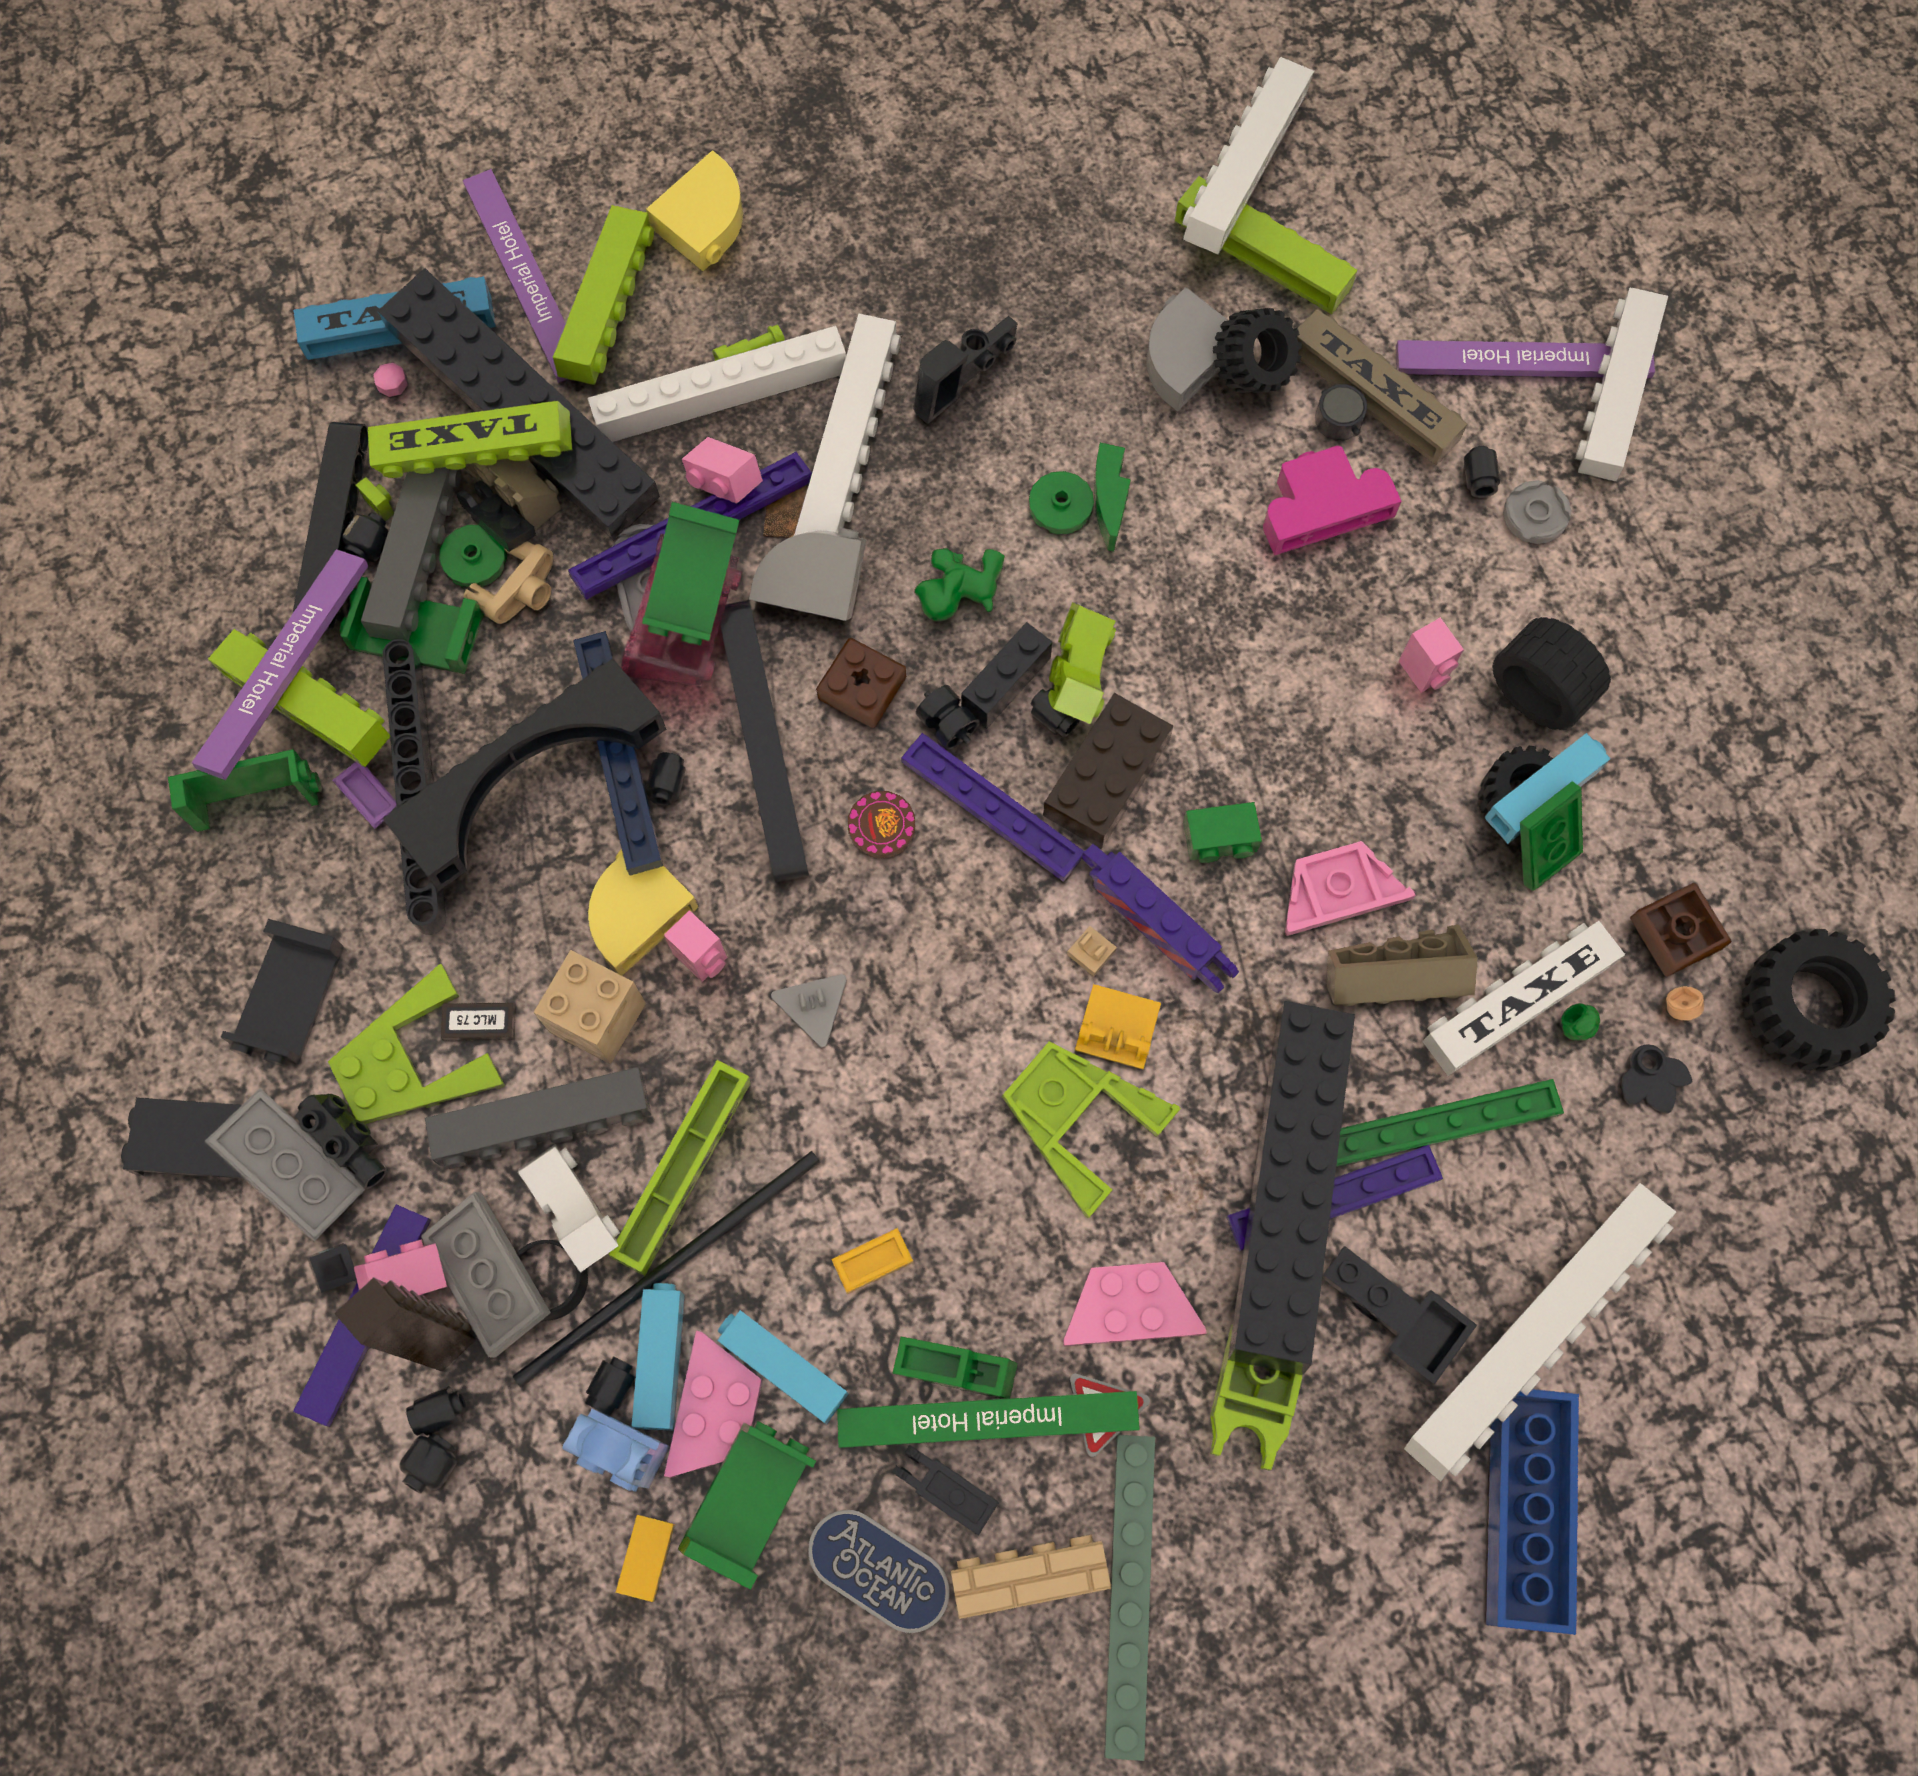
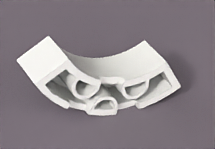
[518,1144,620,1272]

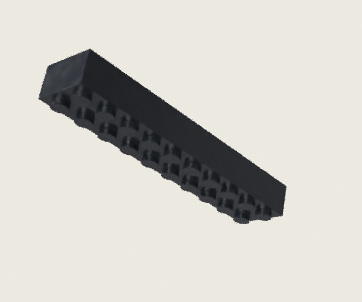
[377,268,660,541]
[1228,1001,1355,1375]

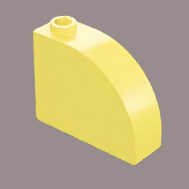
[646,150,743,271]
[588,849,699,976]

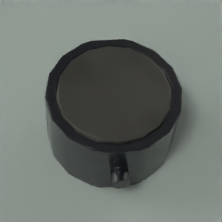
[1315,384,1367,440]

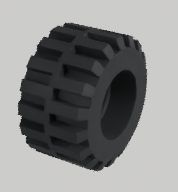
[1213,308,1302,393]
[1478,745,1554,839]

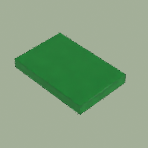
[1520,781,1583,891]

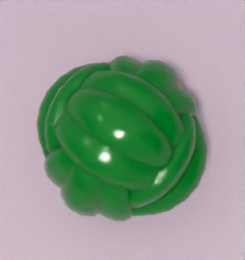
[1561,1003,1600,1041]

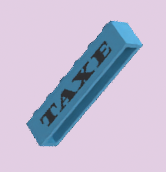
[294,276,496,360]

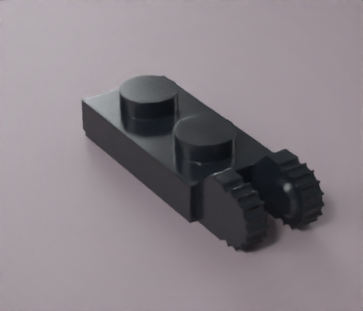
[457,480,536,552]
[892,1445,999,1536]

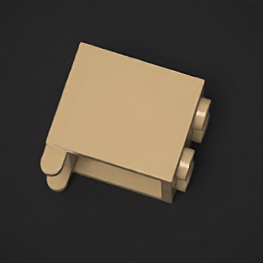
[534,950,646,1064]

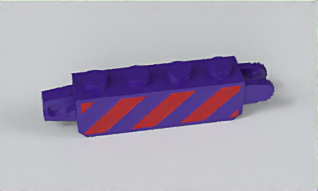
[1082,844,1239,993]

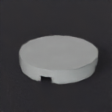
[1503,480,1571,544]

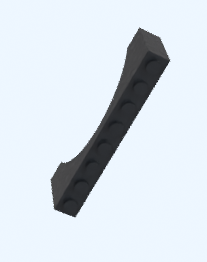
[383,658,667,891]

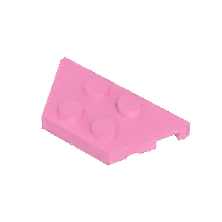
[1285,841,1416,936]
[1063,1262,1206,1347]
[664,1331,763,1478]

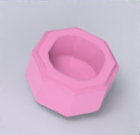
[373,363,408,397]

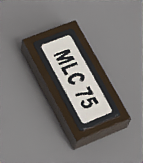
[441,1003,516,1041]

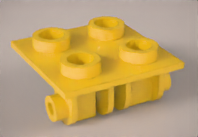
[1075,984,1161,1070]

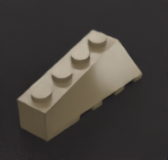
[465,411,561,531]
[1327,924,1478,1006]

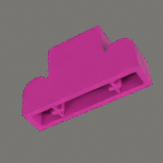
[1263,446,1402,556]

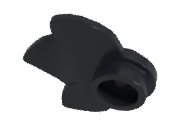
[1621,1044,1693,1114]

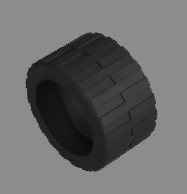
[1492,617,1611,730]

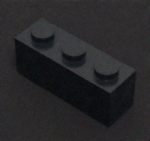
[961,622,1053,729]

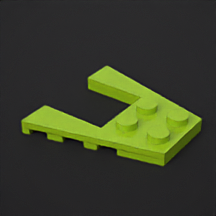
[328,964,505,1124]
[1002,1041,1181,1218]

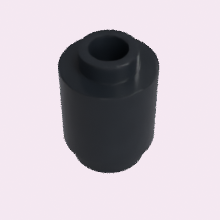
[1463,446,1500,498]
[1030,688,1080,737]
[645,752,686,806]
[584,1356,636,1416]
[406,1386,467,1436]

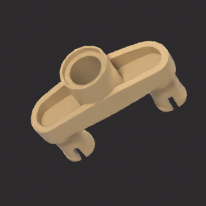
[464,541,553,624]

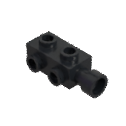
[295,1094,388,1189]

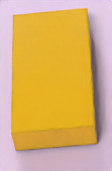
[831,1228,913,1294]
[615,1515,675,1602]

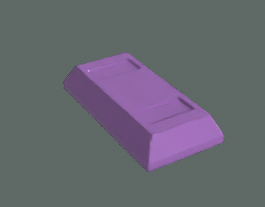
[332,762,396,829]

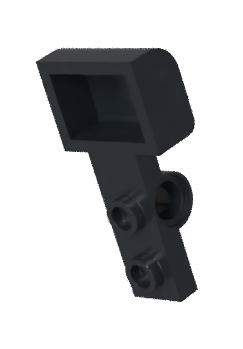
[913,316,1018,424]
[1322,1246,1477,1386]

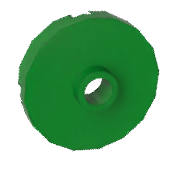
[1029,471,1094,535]
[439,525,507,587]

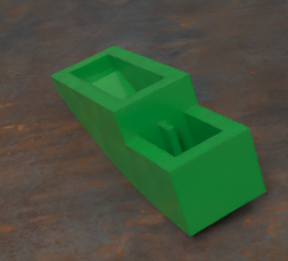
[1094,442,1131,552]
[893,1336,1018,1399]

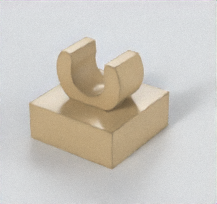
[1067,926,1117,977]

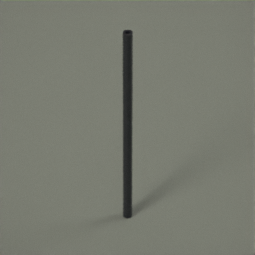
[513,1151,820,1388]

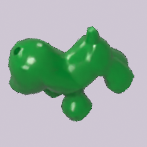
[914,548,1005,621]

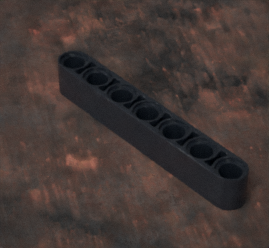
[293,422,368,630]

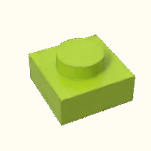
[356,477,394,521]

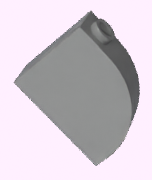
[1146,287,1228,411]
[749,528,867,621]

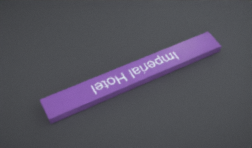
[463,169,567,383]
[1396,340,1655,378]
[192,549,368,780]

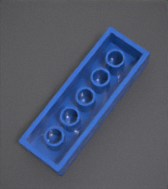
[1486,1389,1579,1635]

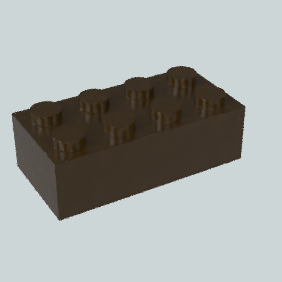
[1043,692,1173,850]

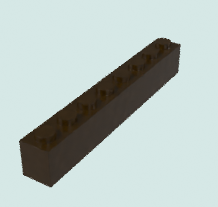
[334,1277,476,1371]

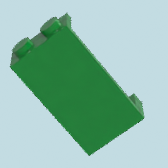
[642,502,739,646]
[340,576,484,674]
[168,749,322,832]
[678,1421,816,1590]

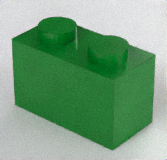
[1183,802,1262,863]

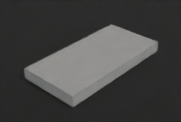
[205,1088,366,1242]
[421,1192,551,1358]

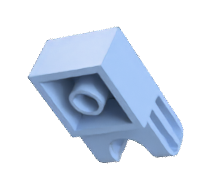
[562,1409,670,1492]

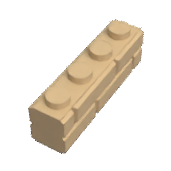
[951,1534,1111,1619]

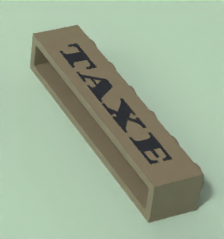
[1297,309,1467,465]

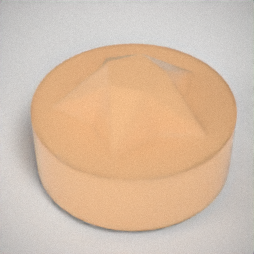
[1666,986,1704,1020]

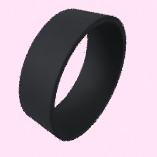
[517,1240,588,1321]

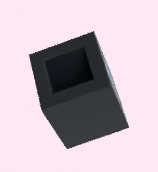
[307,1243,357,1293]

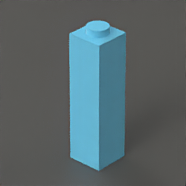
[1485,733,1610,844]
[632,1283,685,1431]
[717,1310,849,1425]

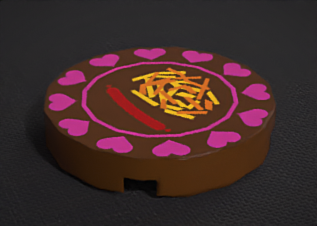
[848,791,915,858]

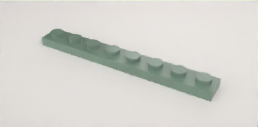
[1104,1435,1155,1761]

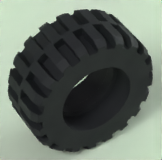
[1742,929,1896,1071]

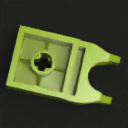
[1210,1324,1303,1471]

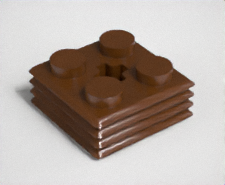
[816,638,907,728]
[1630,883,1732,976]

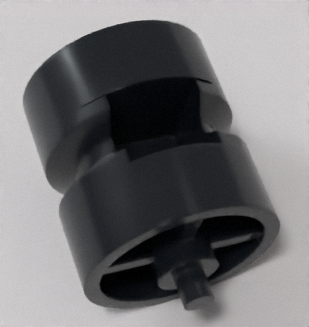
[916,685,980,750]

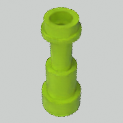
[712,325,785,361]

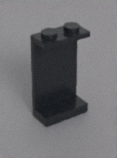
[221,918,344,1066]
[121,1097,246,1181]

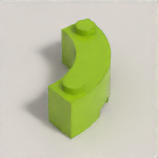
[1048,602,1116,724]

